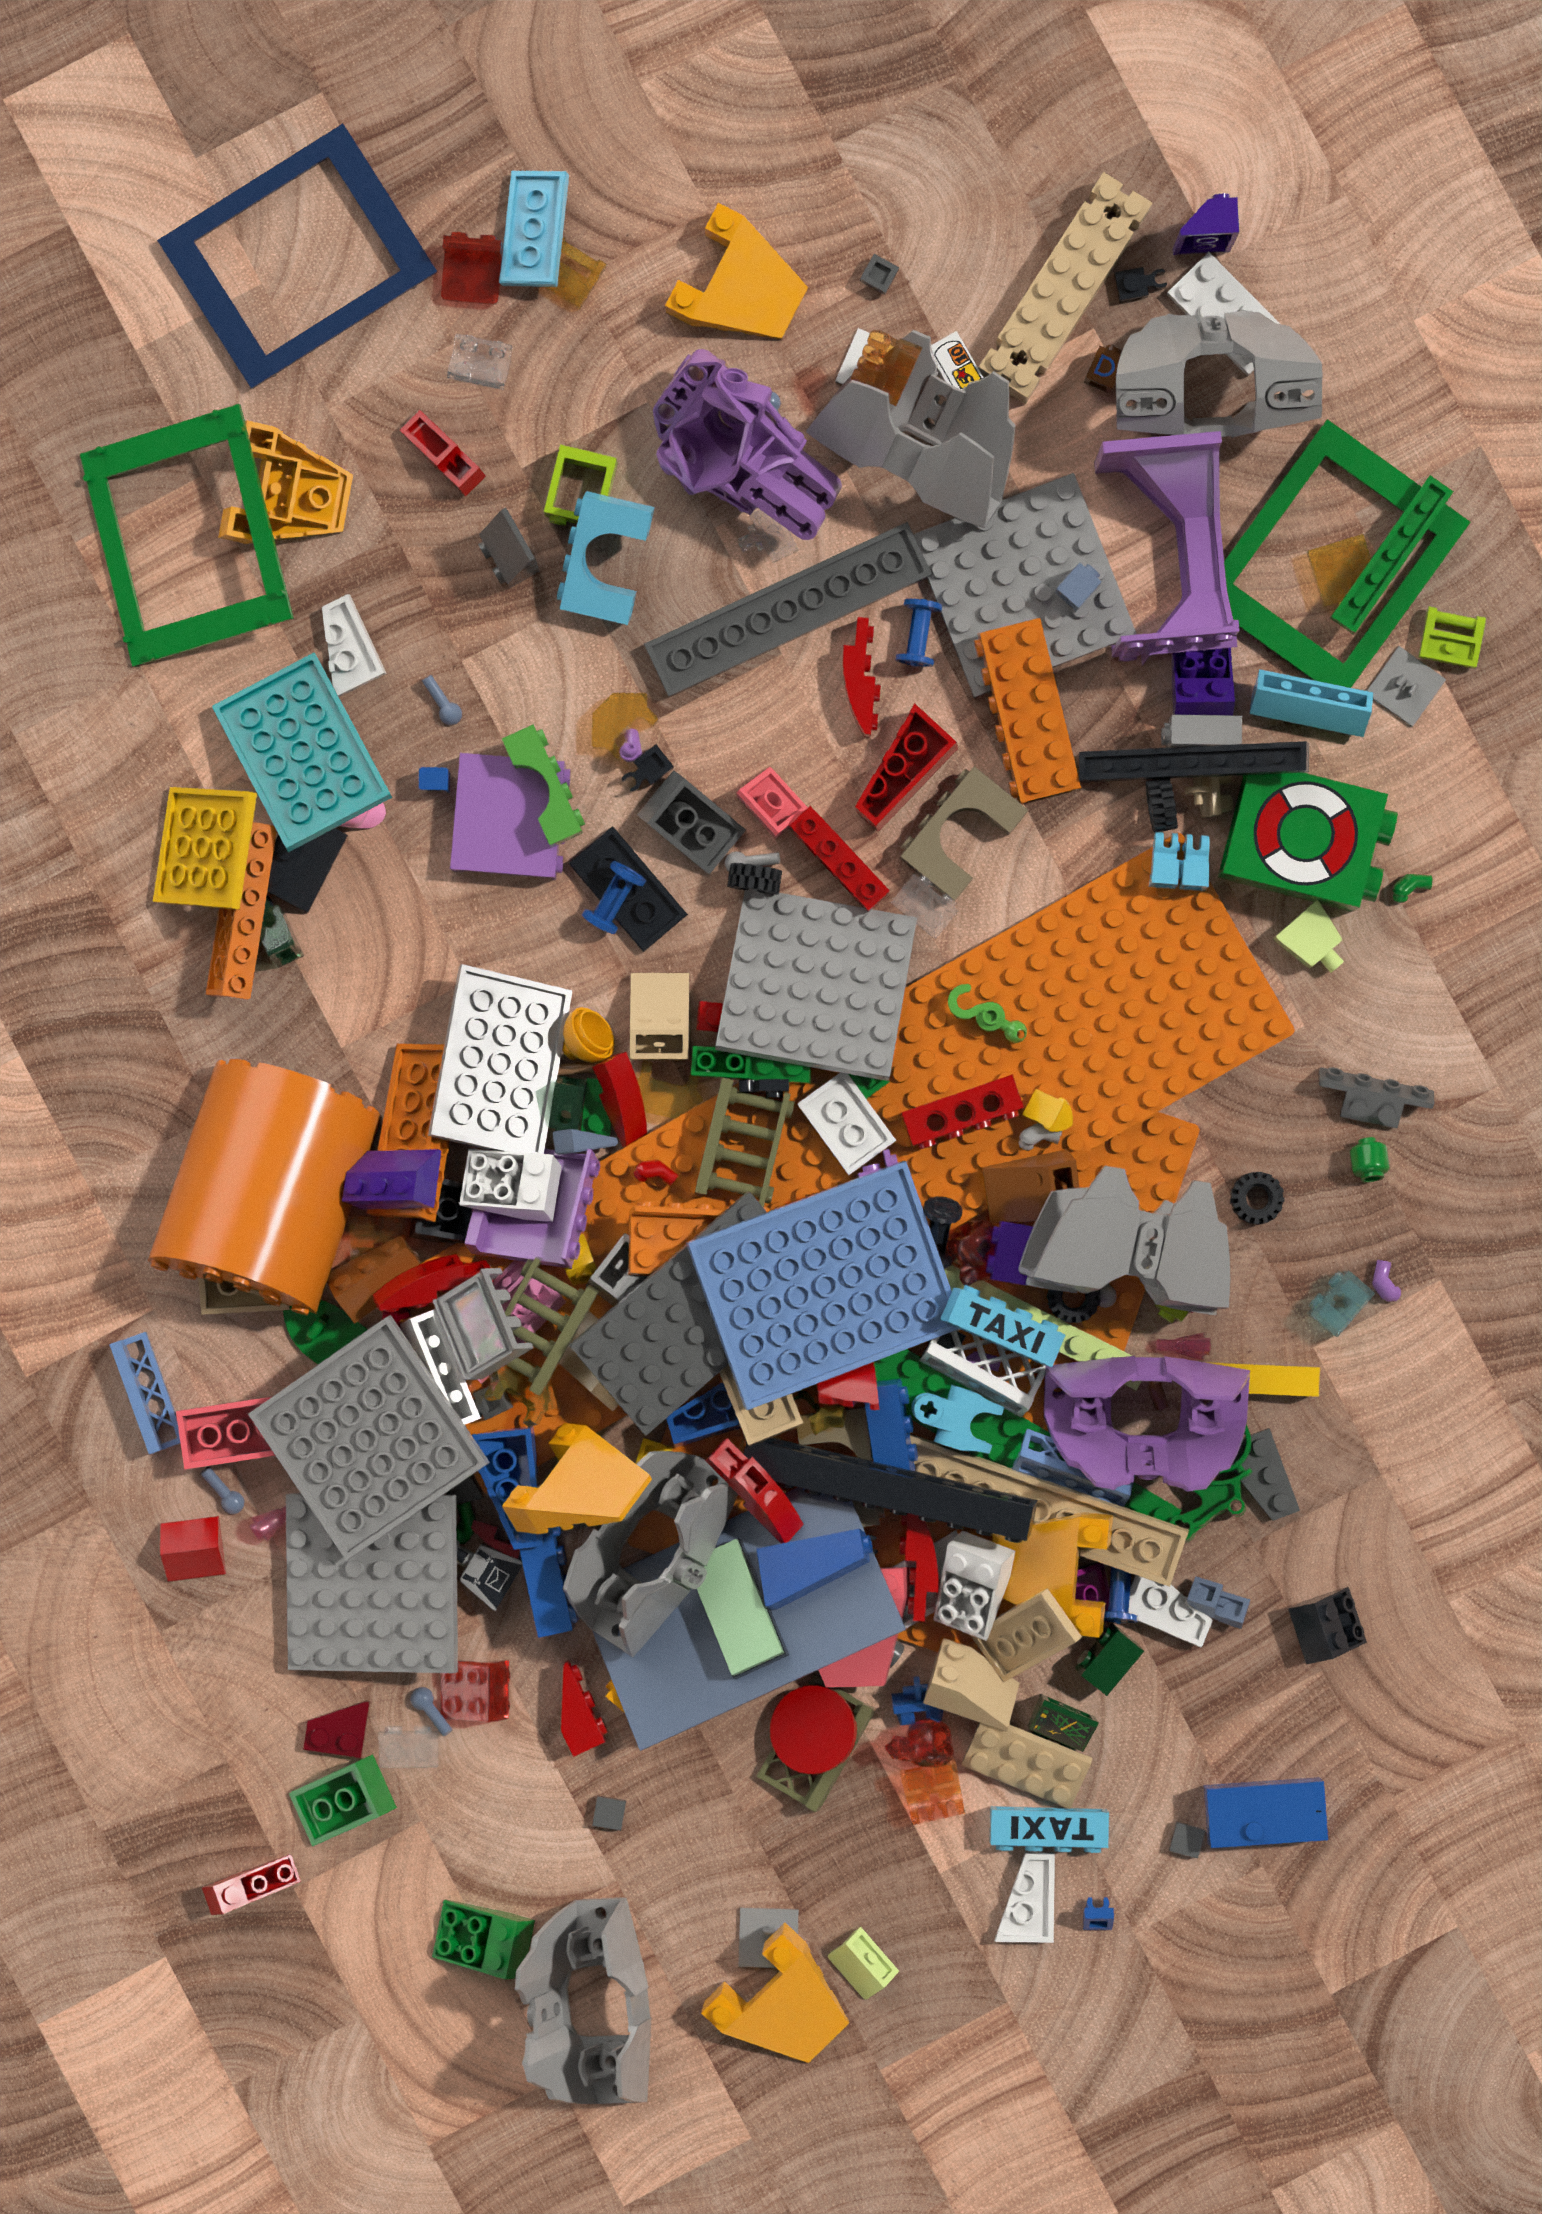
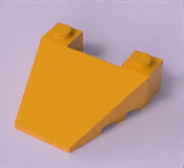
[665,203,808,340]
[218,420,353,544]
[502,1423,652,1534]
[992,1512,1113,1638]
[701,1922,849,2063]

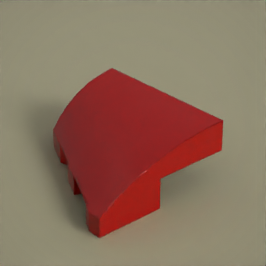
[817,1362,880,1410]

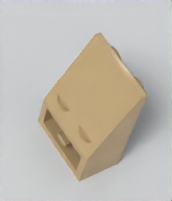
[630,973,689,1060]

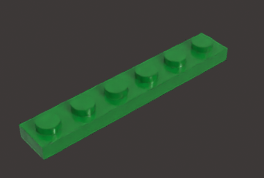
[1330,475,1454,635]

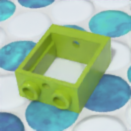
[544,444,618,526]

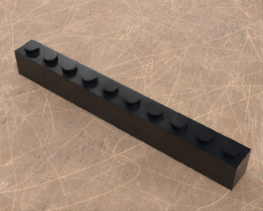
[744,1437,1038,1543]

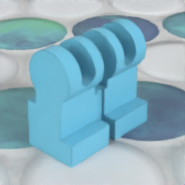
[1149,832,1210,891]

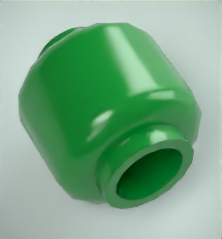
[1350,1137,1390,1182]

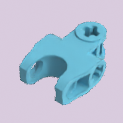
[911,1385,1004,1453]

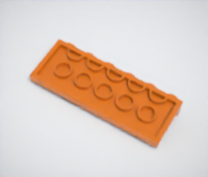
[974,618,1081,804]
[205,822,277,1000]
[367,1043,449,1222]
[628,1202,771,1276]

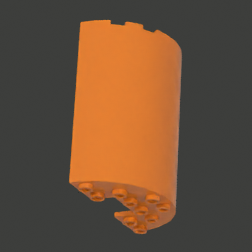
[148,1059,382,1315]

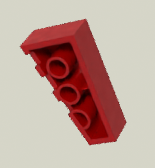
[855,703,958,832]

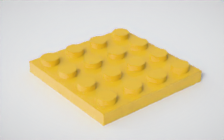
[153,787,257,910]

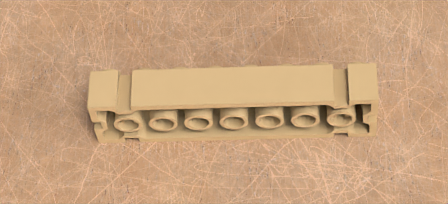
[978,172,1152,404]

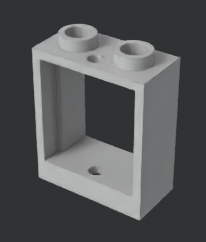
[1161,715,1242,748]

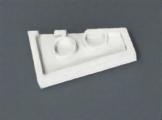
[322,594,387,697]
[1129,1575,1213,1648]
[994,1852,1055,1943]

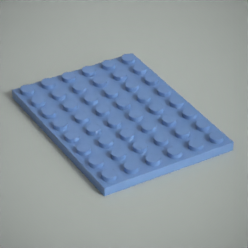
[686,1161,959,1410]

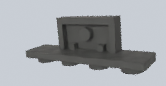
[1319,1067,1435,1128]

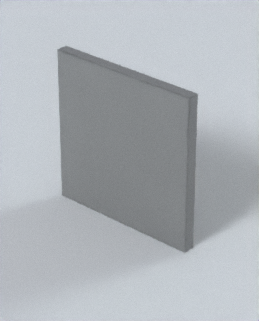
[1367,646,1446,727]
[738,1907,799,1968]

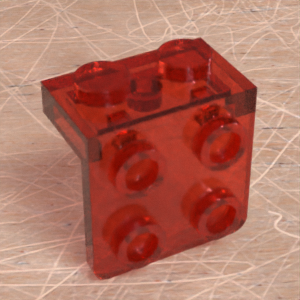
[441,232,503,305]
[441,1660,510,1722]

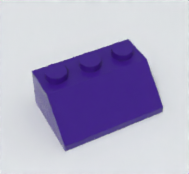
[1172,193,1239,255]
[342,1149,441,1209]

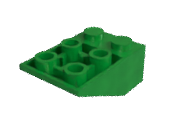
[432,1899,535,1980]

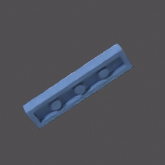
[109,1332,180,1454]
[1012,1429,1135,1507]

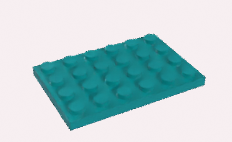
[212,652,392,852]

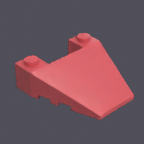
[818,1567,910,1687]

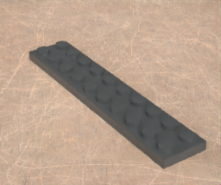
[644,522,932,697]

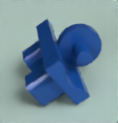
[891,1676,943,1726]

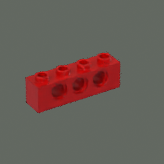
[789,805,890,912]
[901,1074,1024,1150]

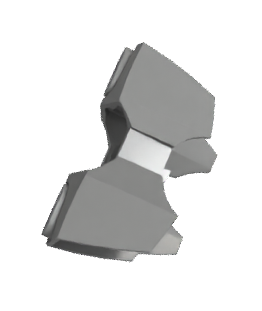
[1116,310,1323,438]
[806,330,1016,528]
[1018,1166,1230,1315]
[563,1451,738,1657]
[514,1897,652,2104]

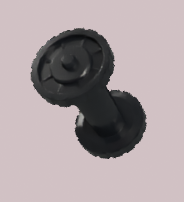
[923,1196,963,1269]

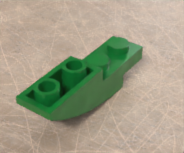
[691,1046,811,1084]

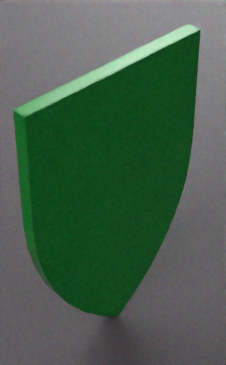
[283,1300,369,1365]

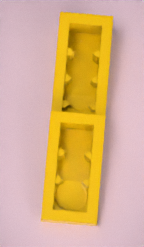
[1205,1362,1320,1397]

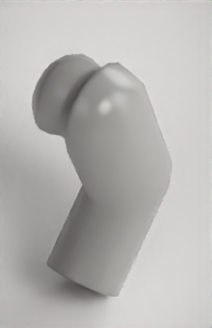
[1018,1123,1062,1151]

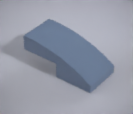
[1187,1576,1250,1629]

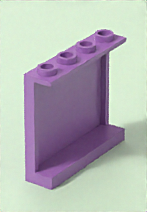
[450,753,571,880]
[464,1149,600,1269]

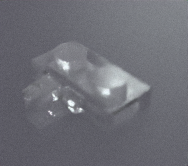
[737,507,798,564]

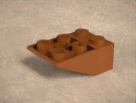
[982,1149,1080,1223]

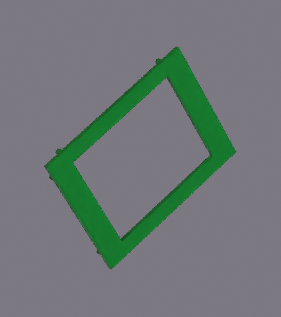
[80,404,294,667]
[1224,419,1471,688]

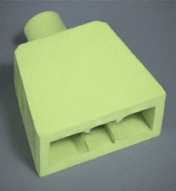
[1273,900,1344,973]

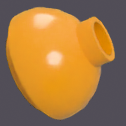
[562,1007,614,1062]

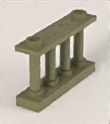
[695,1078,795,1207]
[477,1256,599,1396]

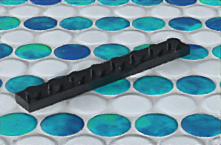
[1079,741,1309,782]

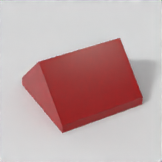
[160,1516,226,1582]

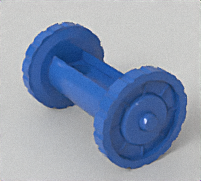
[895,598,942,667]
[582,861,646,934]
[1104,1564,1138,1624]

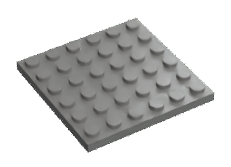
[913,473,1137,698]
[715,889,917,1081]
[248,1315,490,1561]
[286,1493,458,1673]

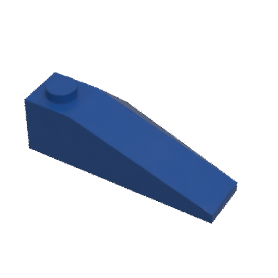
[472,1426,544,1549]

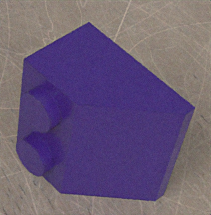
[986,1221,1033,1285]

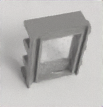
[433,1268,533,1380]

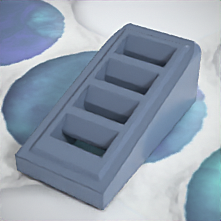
[553,1129,618,1155]

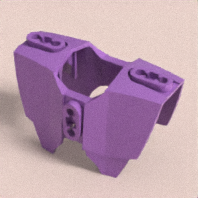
[1044,1355,1250,1492]

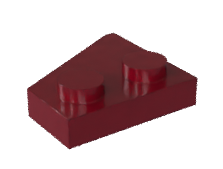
[303,1700,370,1758]

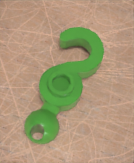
[948,984,1027,1043]

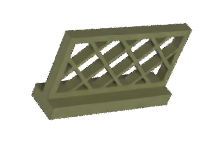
[757,1674,877,1812]

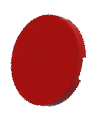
[770,1685,857,1775]

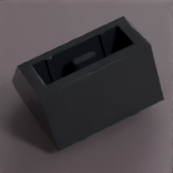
[1288,1587,1367,1665]

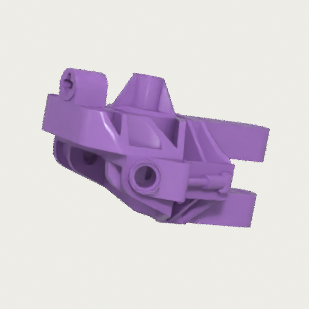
[653,349,842,540]

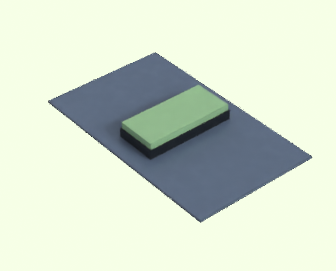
[592,1487,906,1751]

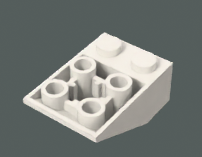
[459,1149,562,1222]
[933,1531,1015,1641]

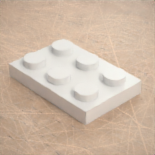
[797,1072,896,1175]

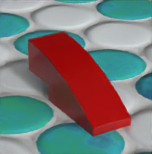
[400,410,486,497]
[592,1052,647,1147]

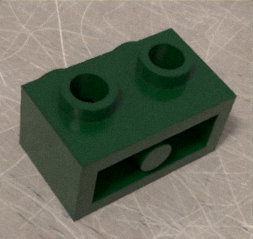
[1075,1623,1145,1696]

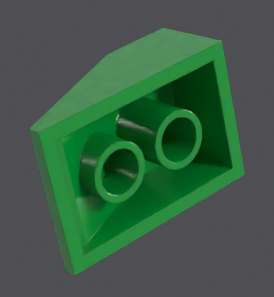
[289,1754,397,1847]

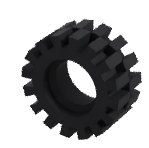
[1145,779,1178,833]
[727,863,782,895]
[1230,1172,1285,1224]
[1047,1289,1101,1323]

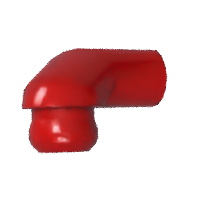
[633,1160,679,1186]

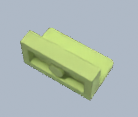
[827,1927,899,2000]

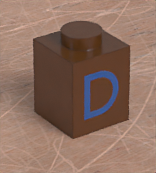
[1084,345,1122,394]

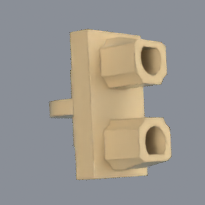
[1185,776,1233,818]

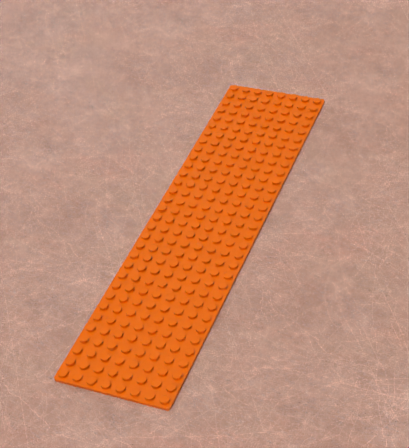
[381,833,1295,1494]

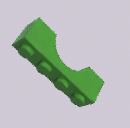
[502,724,585,848]

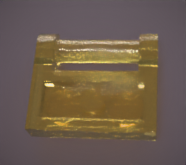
[544,237,607,309]

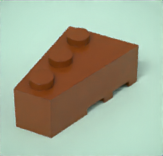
[327,1236,422,1323]

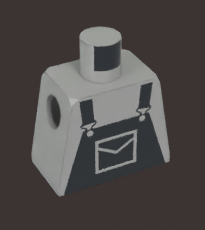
[457,1543,523,1611]

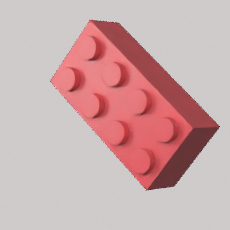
[176,1396,276,1470]

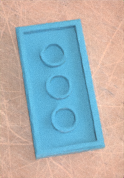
[499,171,569,287]

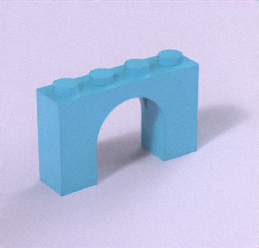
[557,491,655,625]

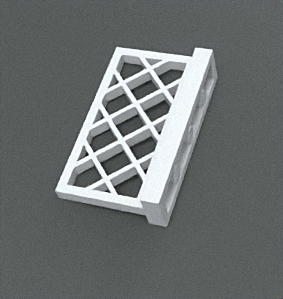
[919,1329,1045,1417]

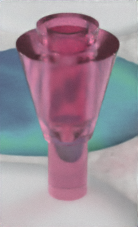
[1156,1332,1211,1361]
[249,1505,286,1542]

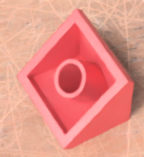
[737,767,808,839]

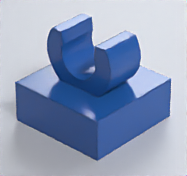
[1083,1897,1114,1930]

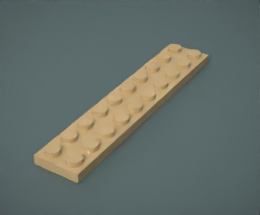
[910,1433,1189,1587]

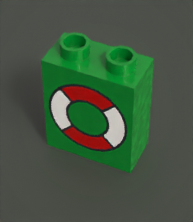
[1217,773,1398,912]

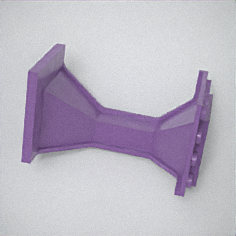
[1094,431,1239,666]

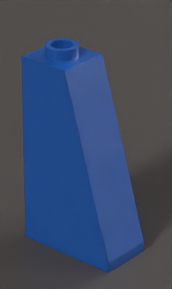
[756,1529,873,1610]

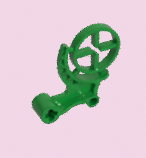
[1169,1425,1253,1543]

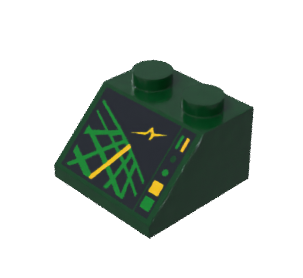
[1027,1694,1099,1752]

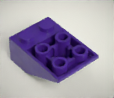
[1172,648,1235,716]

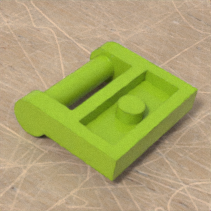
[1418,606,1486,669]

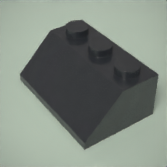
[267,828,348,913]

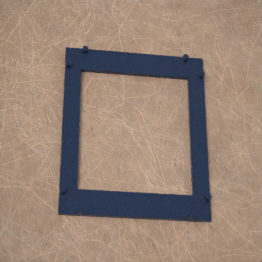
[157,123,438,389]

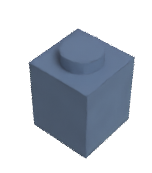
[1055,563,1102,612]

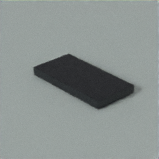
[568,826,688,952]

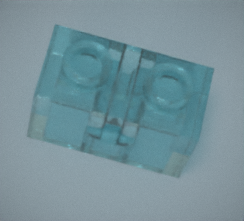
[1307,1270,1375,1337]

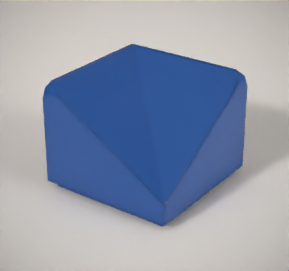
[419,767,450,793]

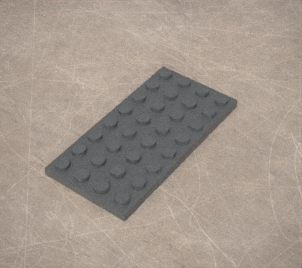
[569,1191,766,1436]

